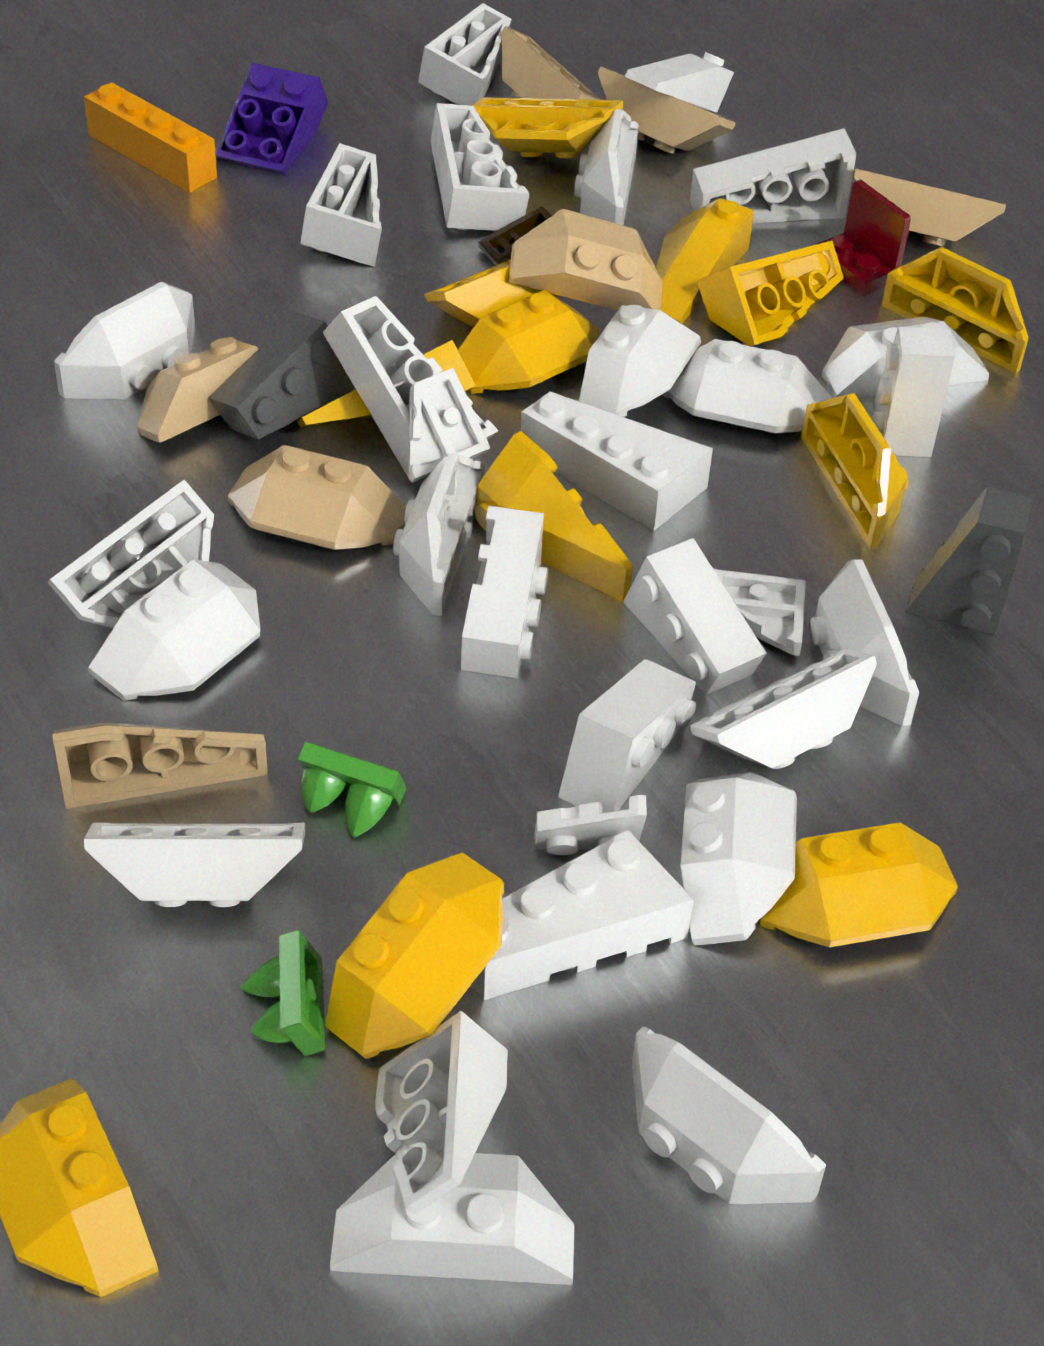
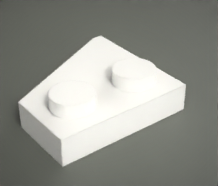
[408,368,491,483]
[714,569,806,656]
[535,795,647,855]

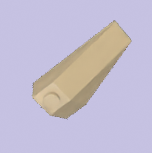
[52,722,268,809]

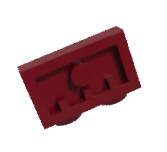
[815,179,911,296]

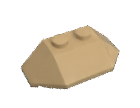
[502,26,601,100]
[598,66,736,154]
[852,168,1006,246]
[508,209,663,311]
[137,337,259,443]
[228,445,406,550]

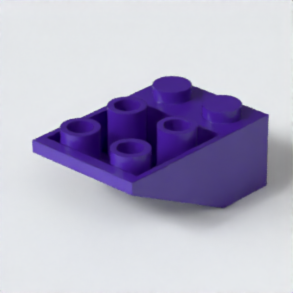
[215,63,328,175]

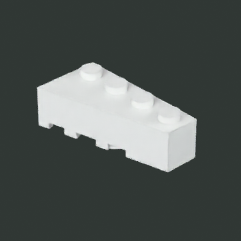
[521,392,713,531]

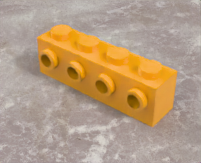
[84,82,217,193]

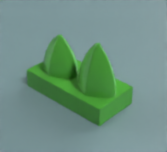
[298,741,407,838]
[241,930,325,1056]

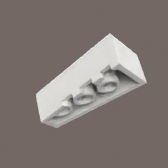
[430,103,529,231]
[690,128,857,224]
[323,296,498,477]
[471,830,694,1001]

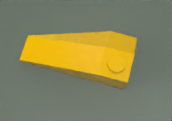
[656,198,754,324]

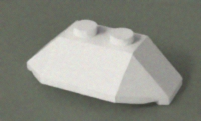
[574,109,639,225]
[54,281,195,400]
[579,305,701,417]
[822,317,990,398]
[662,339,832,433]
[393,453,485,616]
[47,480,214,628]
[88,559,260,701]
[809,559,919,726]
[690,649,877,769]
[680,772,797,946]
[84,823,305,907]
[632,1026,826,1205]
[330,1153,574,1285]

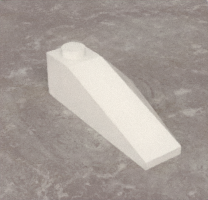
[375,1011,508,1214]

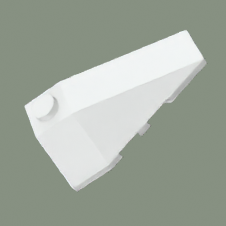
[625,52,734,113]

